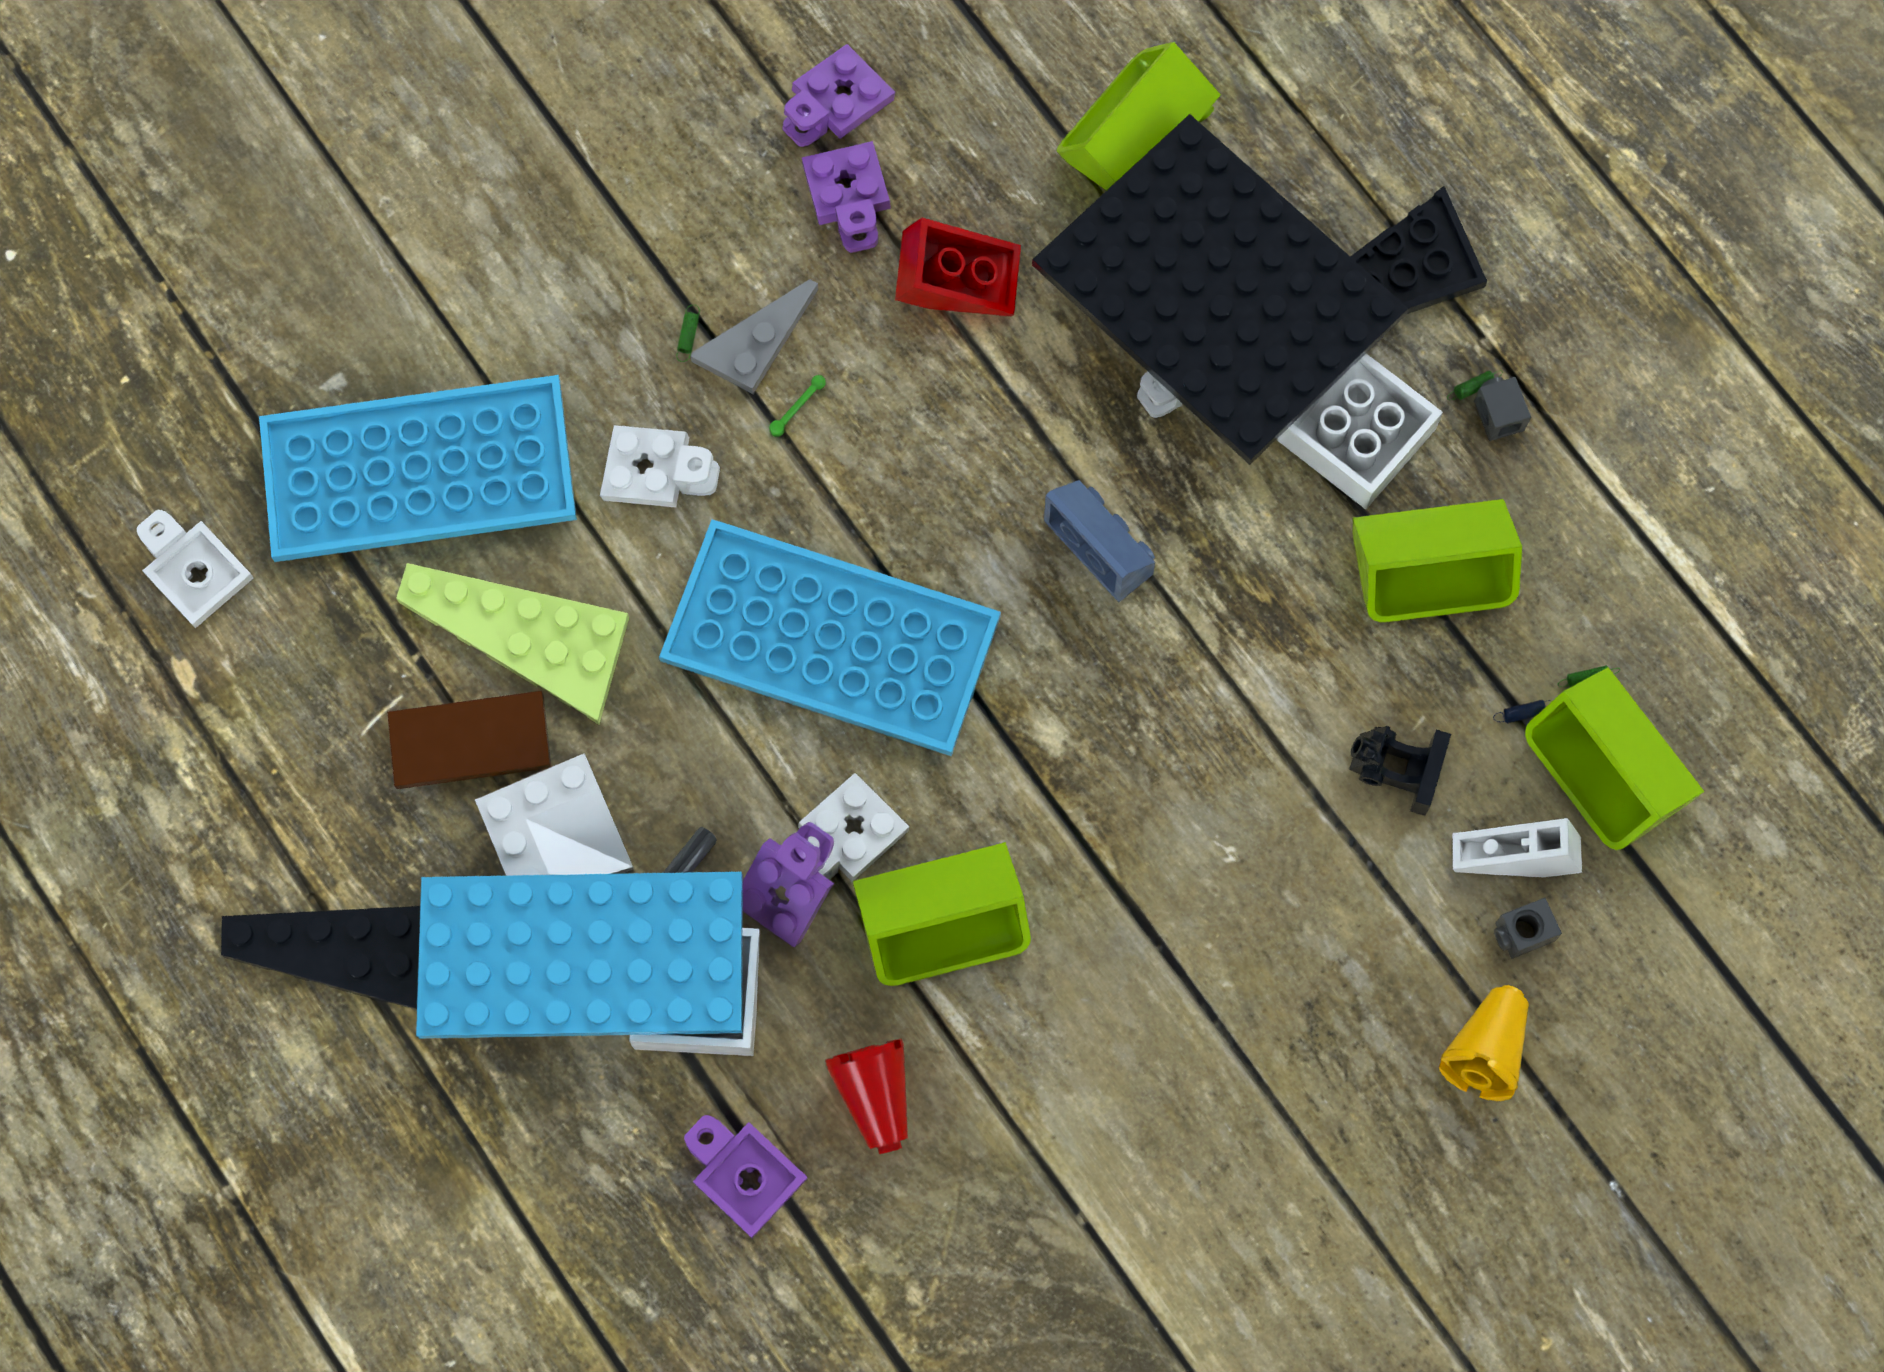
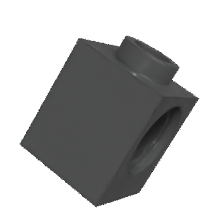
[1474,377,1531,441]
[1494,898,1562,959]

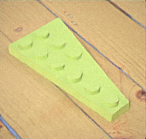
[396,563,629,725]

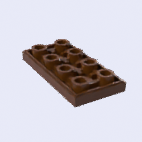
[387,691,551,789]

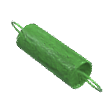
[676,305,700,362]
[1447,370,1503,400]
[1558,665,1620,687]

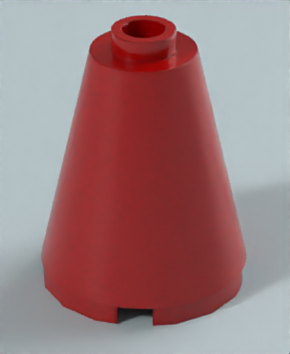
[825,1038,908,1154]

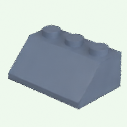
[1044,480,1155,602]

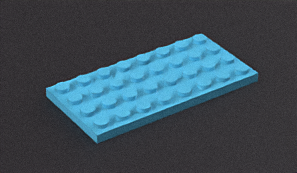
[259,375,577,562]
[659,519,1001,756]
[416,872,743,1039]

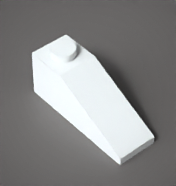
[1452,818,1582,878]

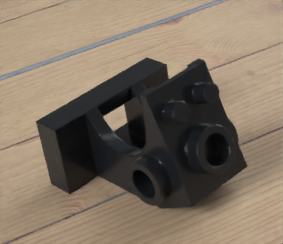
[1349,726,1451,816]

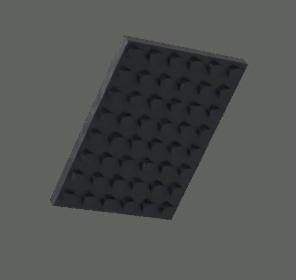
[1032,114,1409,465]

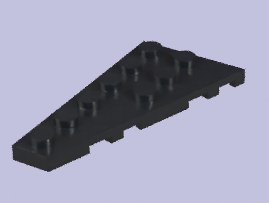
[1350,186,1487,314]
[221,906,421,1011]

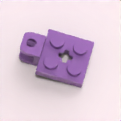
[782,44,895,147]
[802,141,891,253]
[743,822,834,947]
[684,1115,808,1238]

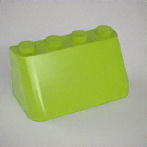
[1056,42,1221,191]
[1352,499,1522,622]
[1525,667,1705,850]
[853,842,1031,986]

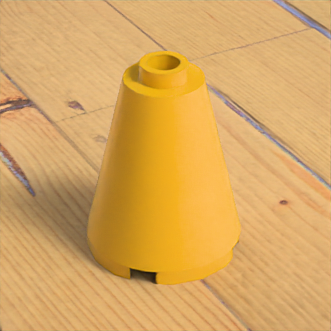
[1439,985,1529,1101]

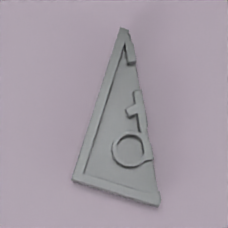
[690,279,818,394]

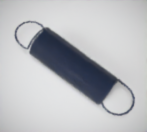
[1493,700,1550,724]

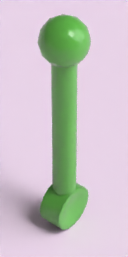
[769,375,826,437]

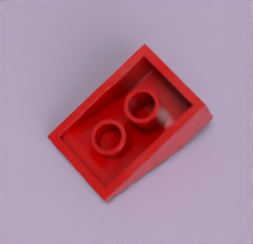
[895,217,1021,317]

